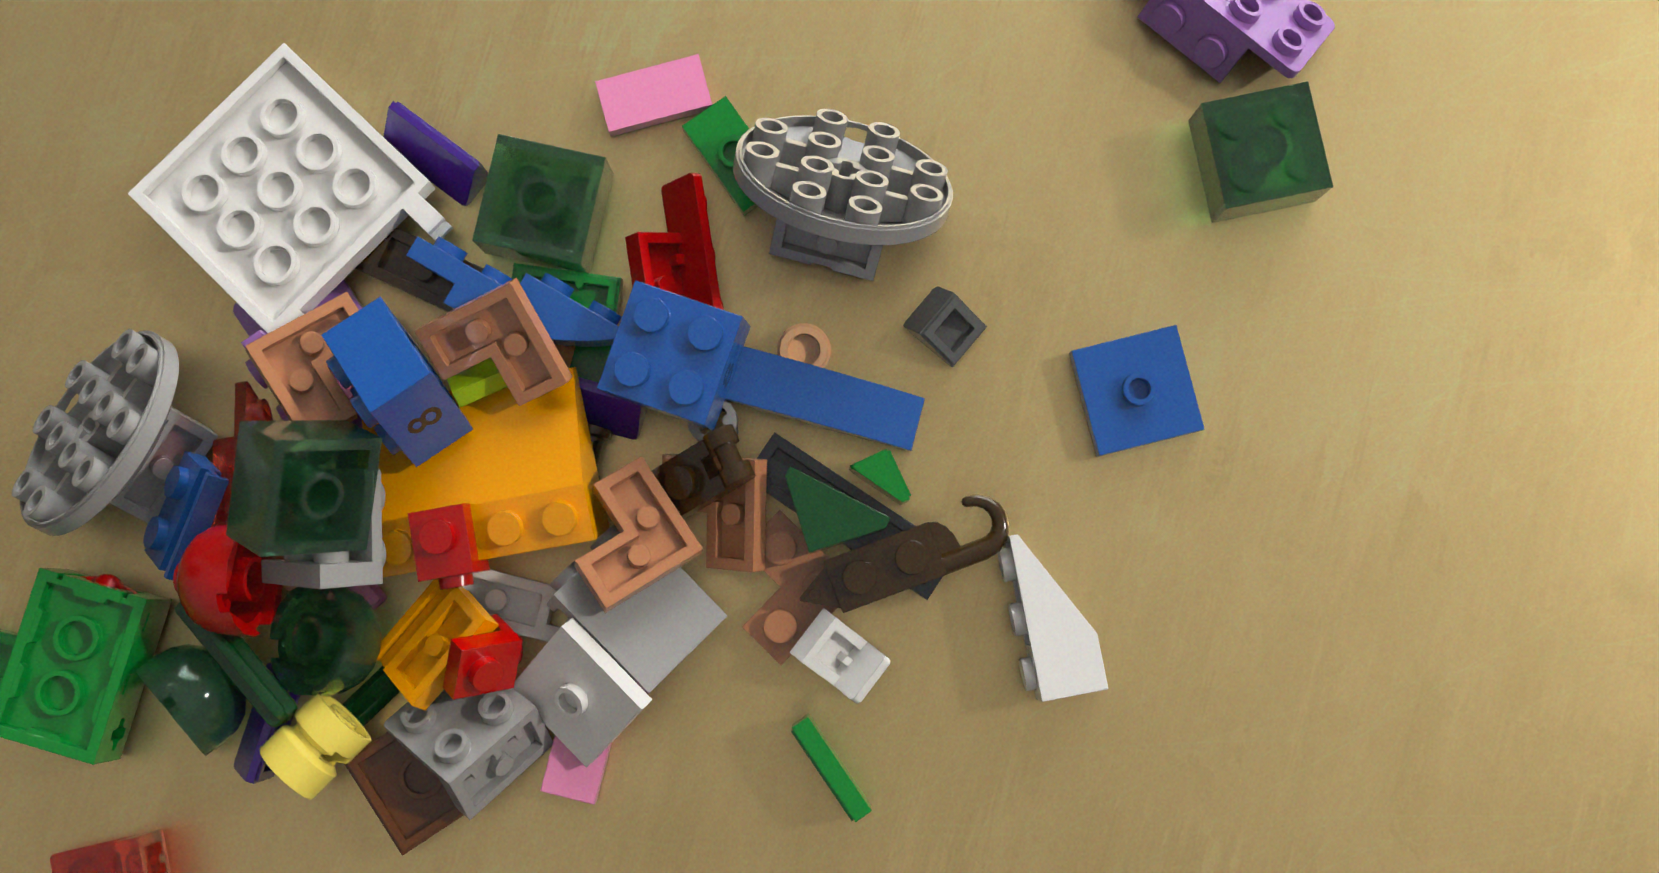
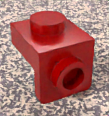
[407,503,490,590]
[443,614,523,700]

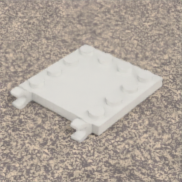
[128,43,453,333]

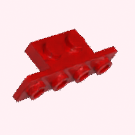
[625,173,724,310]

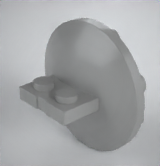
[733,109,953,281]
[12,329,219,536]

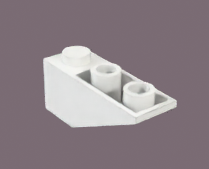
[998,534,1108,702]

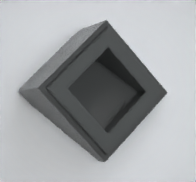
[903,286,987,367]

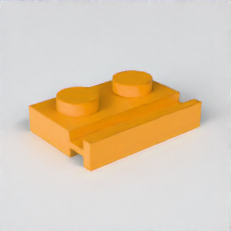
[370,580,499,711]

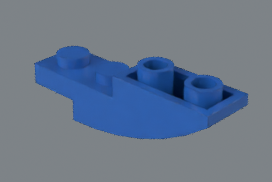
[406,236,622,347]

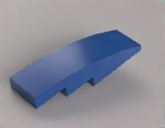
[725,347,925,451]

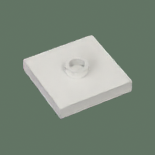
[514,618,652,768]

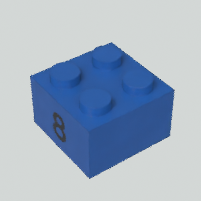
[597,280,751,430]
[322,297,473,467]

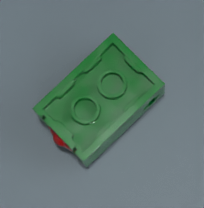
[0,568,172,765]

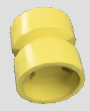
[259,690,372,800]

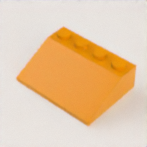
[362,367,609,578]

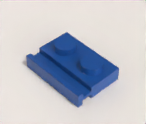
[143,451,229,580]

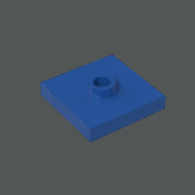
[1069,325,1204,457]

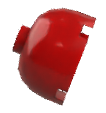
[173,522,283,637]

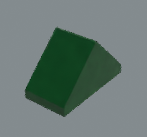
[785,466,891,554]

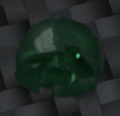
[270,587,382,696]
[135,643,247,756]

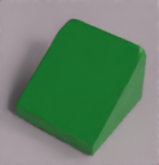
[849,449,911,505]

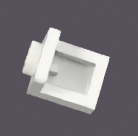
[790,608,890,704]

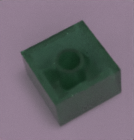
[1188,81,1333,223]
[472,134,614,273]
[226,420,382,557]

